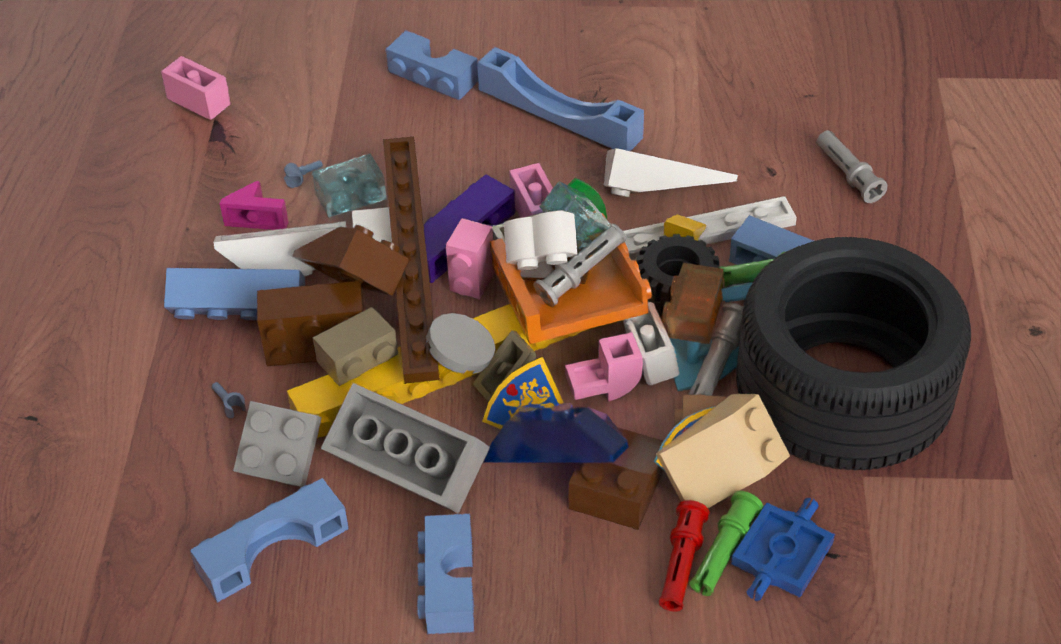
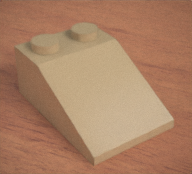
[656,394,790,514]

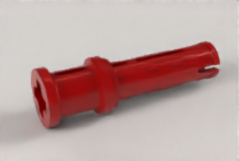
[659,500,710,612]

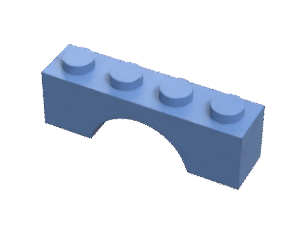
[190,478,349,603]

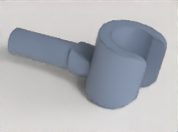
[284,160,323,188]
[212,382,246,418]

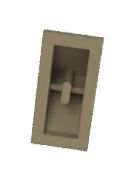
[473,330,536,401]

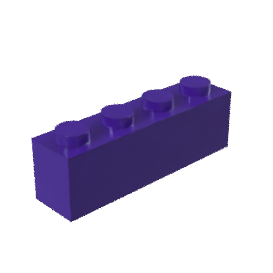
[424,174,516,284]

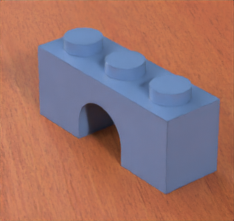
[386,31,478,100]
[418,514,474,634]

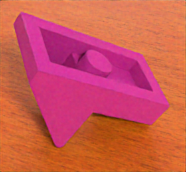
[220,181,288,230]

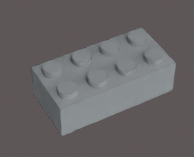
[321,383,490,514]

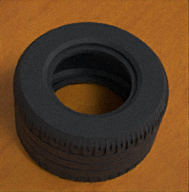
[736,237,971,470]

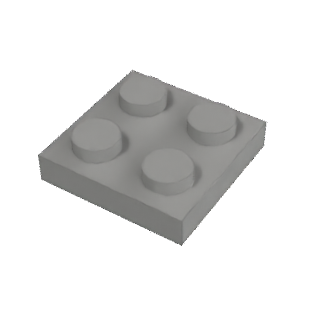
[233,401,322,487]

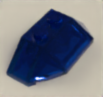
[483,403,629,463]

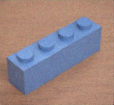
[729,215,813,265]
[164,268,305,320]

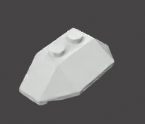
[213,221,346,276]

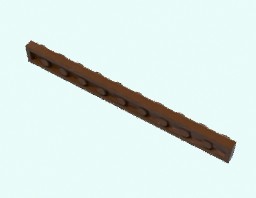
[383,136,440,384]

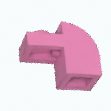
[565,333,643,401]

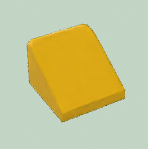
[663,214,706,241]

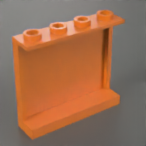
[489,213,652,344]

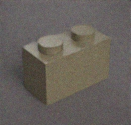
[313,307,398,386]

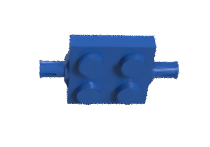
[731,497,835,601]

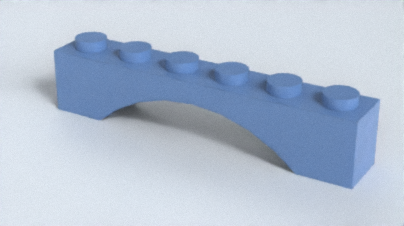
[477,47,644,151]

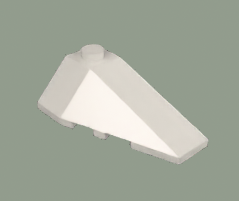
[604,148,738,197]

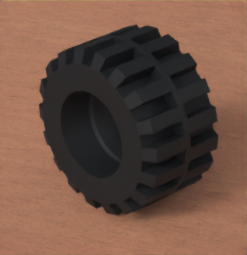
[636,234,720,321]

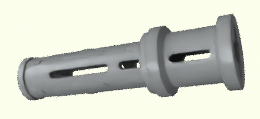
[817,130,888,203]
[534,224,626,307]
[688,302,743,396]

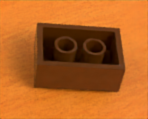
[257,281,364,366]

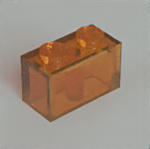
[662,263,725,344]

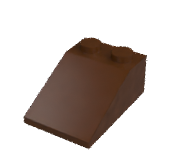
[292,224,409,296]
[569,424,664,530]

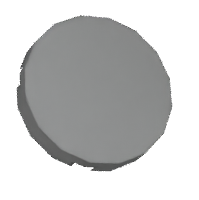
[426,313,495,374]

